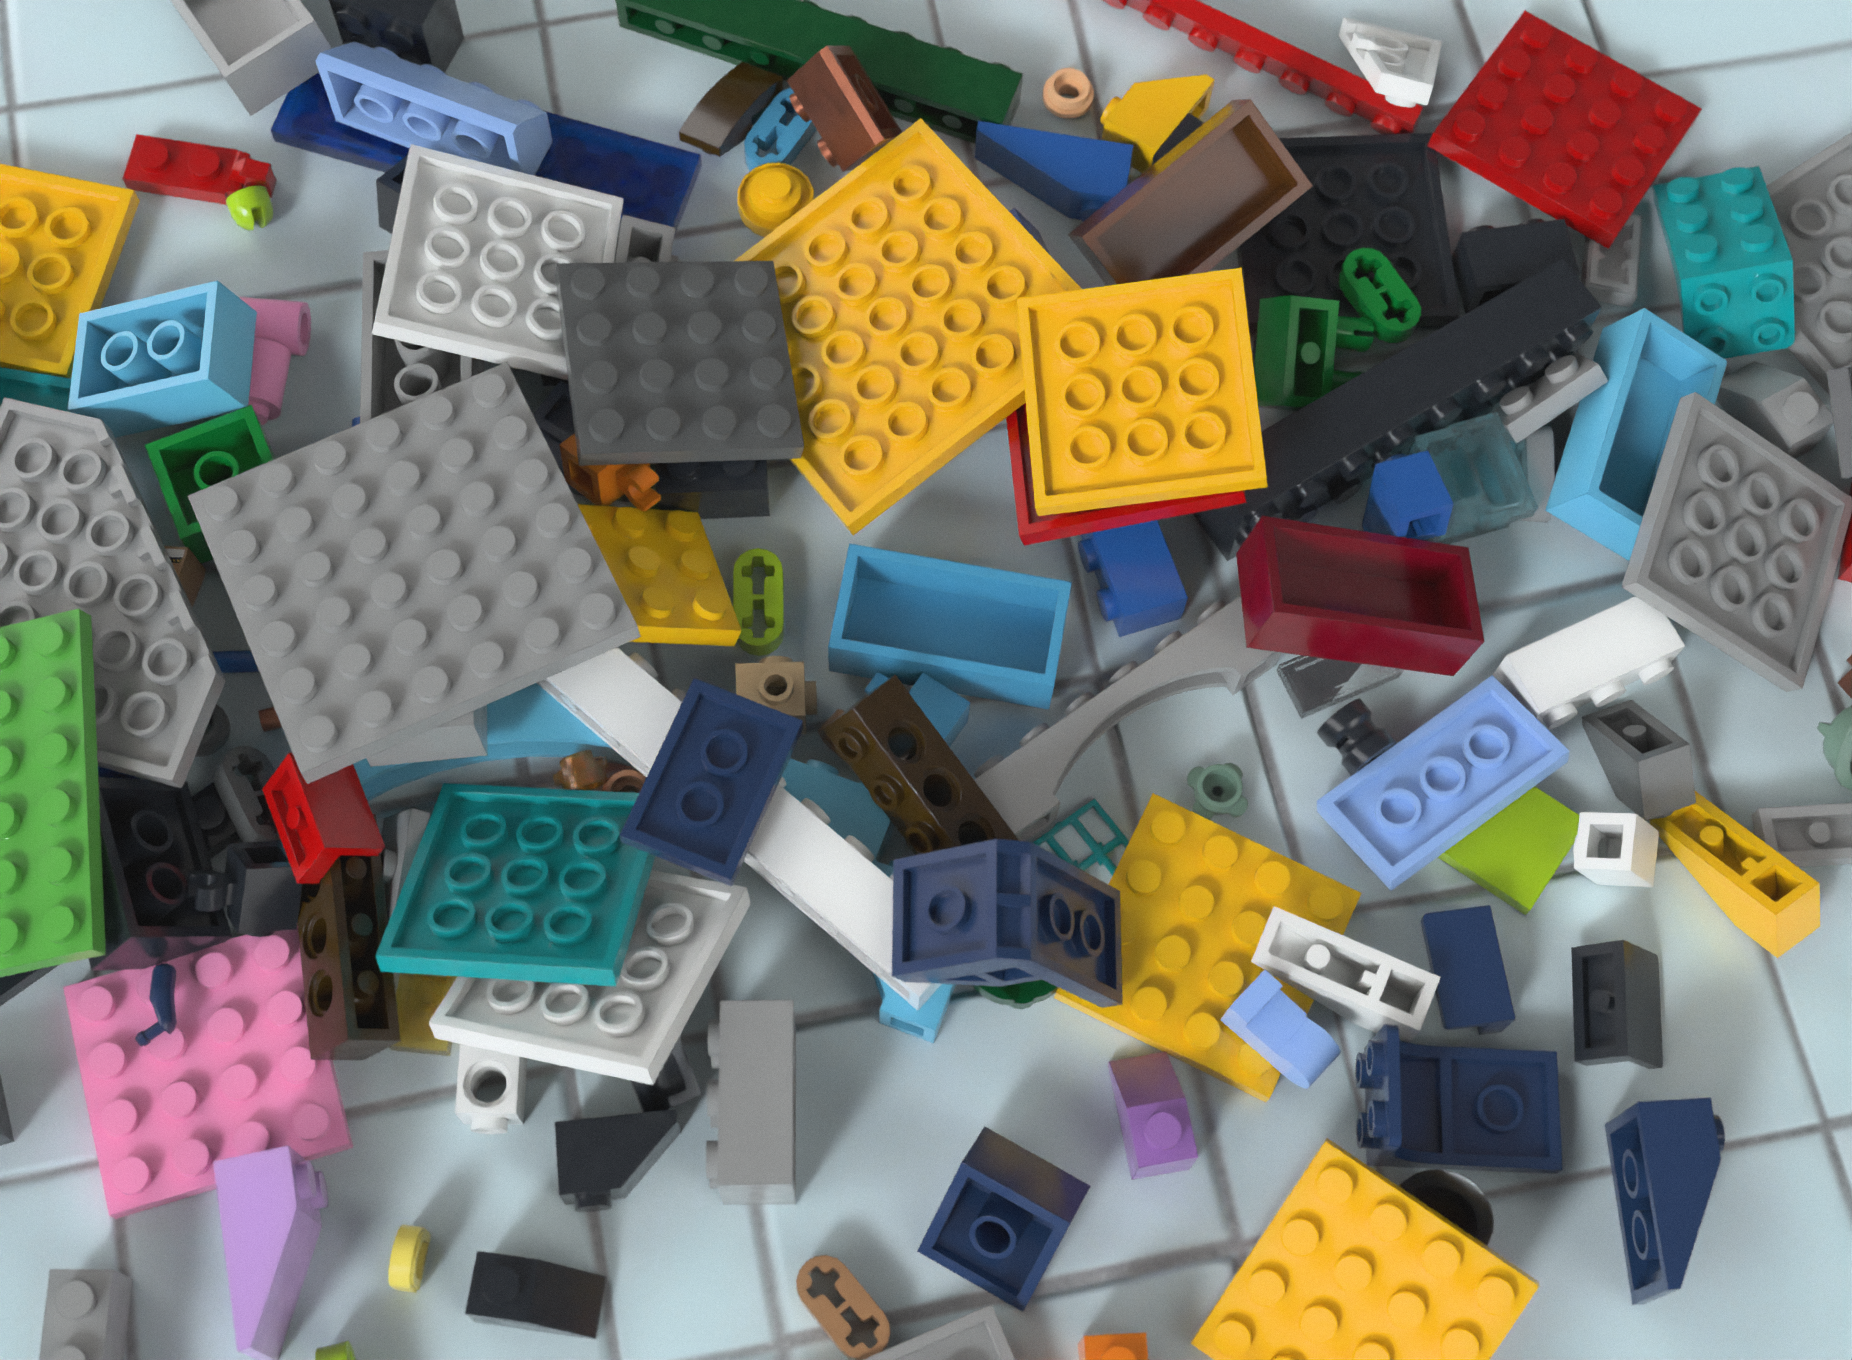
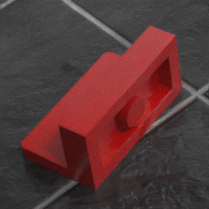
[262,753,385,884]

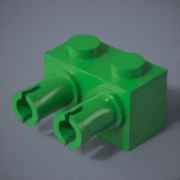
[1254,295,1374,411]

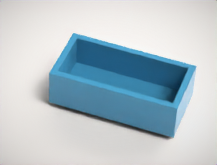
[828,543,1072,710]

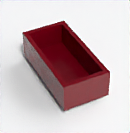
[1236,516,1485,676]

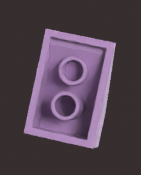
[213,1145,328,1360]

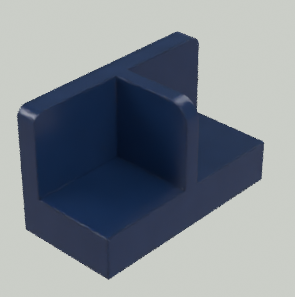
[1421,905,1516,1035]

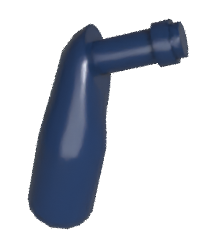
[135,963,177,1047]

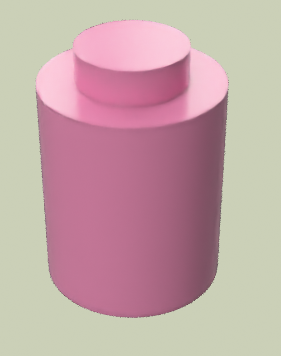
[239,297,311,356]
[248,337,291,425]

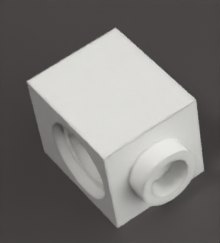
[455,1044,527,1134]

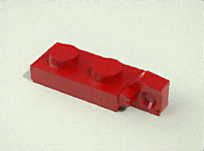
[122,134,277,205]

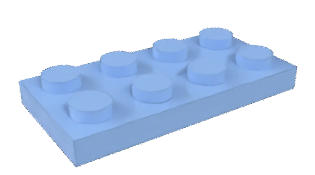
[1317,675,1570,891]

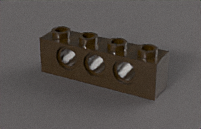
[823,675,1019,855]
[297,814,401,1060]

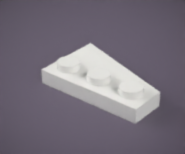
[1338,17,1442,107]

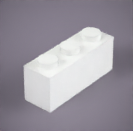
[1493,596,1685,729]

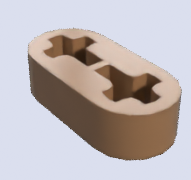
[796,1255,890,1360]

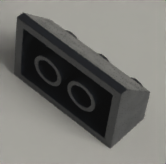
[88,777,232,970]

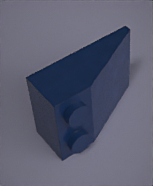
[1605,1098,1725,1305]

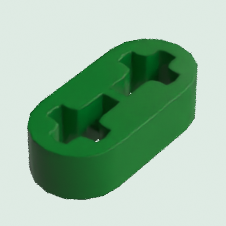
[1339,248,1421,344]

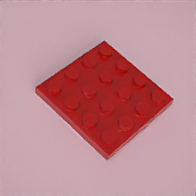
[1427,10,1702,249]

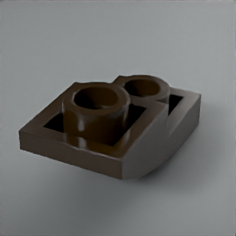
[679,62,783,157]

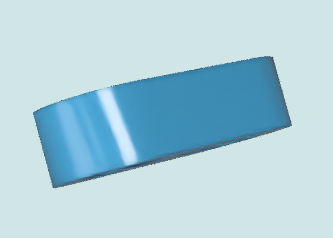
[744,88,816,171]

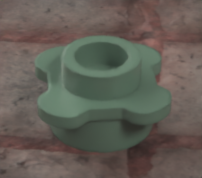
[1187,763,1248,820]

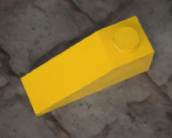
[1649,791,1820,958]

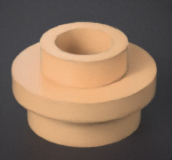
[1042,68,1094,119]

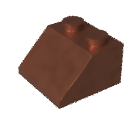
[787,45,902,172]

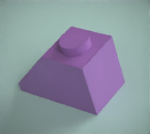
[1108,1052,1198,1180]

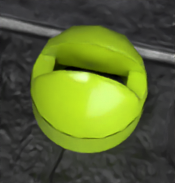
[226,186,273,231]

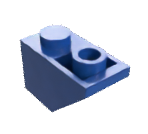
[1362,450,1454,540]

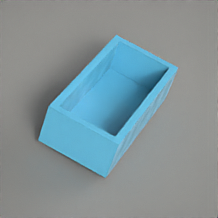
[1545,308,1727,561]

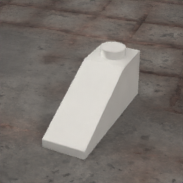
[1251,906,1441,1043]

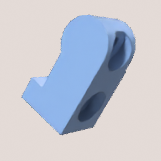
[1220,969,1340,1089]

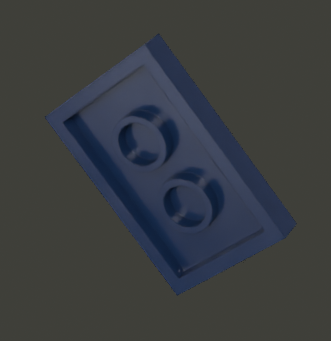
[620,678,803,886]

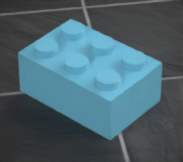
[68,280,257,438]

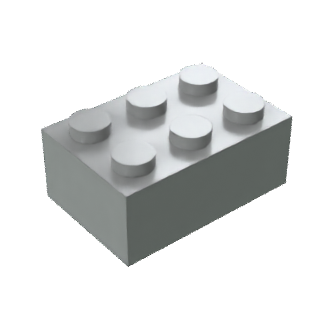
[706,1000,796,1205]

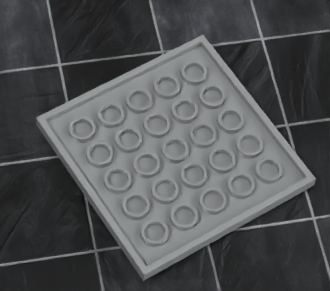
[188,362,641,784]

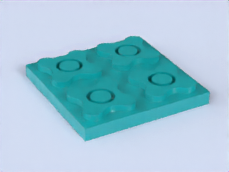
[375,783,656,986]

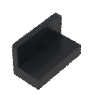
[1571,940,1663,1069]

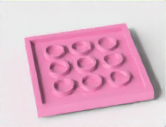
[63,923,353,1219]

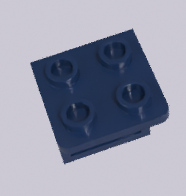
[1355,1024,1563,1174]

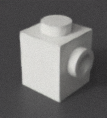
[1573,812,1659,887]

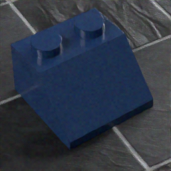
[917,1126,1090,1312]

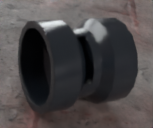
[1317,698,1397,776]

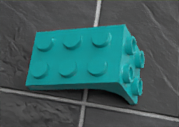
[1653,166,1795,359]

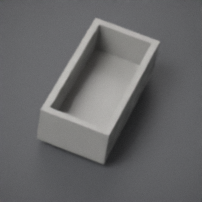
[170,0,332,116]

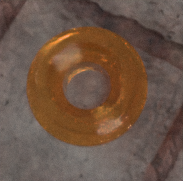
[552,750,609,791]

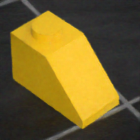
[1100,74,1215,173]

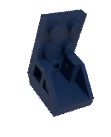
[892,839,1123,1008]

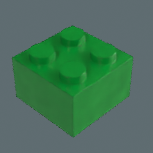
[145,405,276,564]

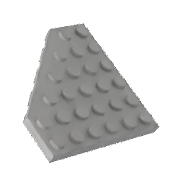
[0,397,225,788]

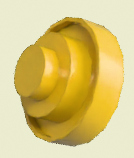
[737,163,814,237]

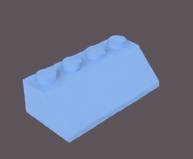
[315,41,552,175]

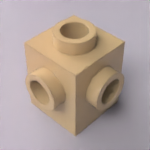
[735,656,817,734]

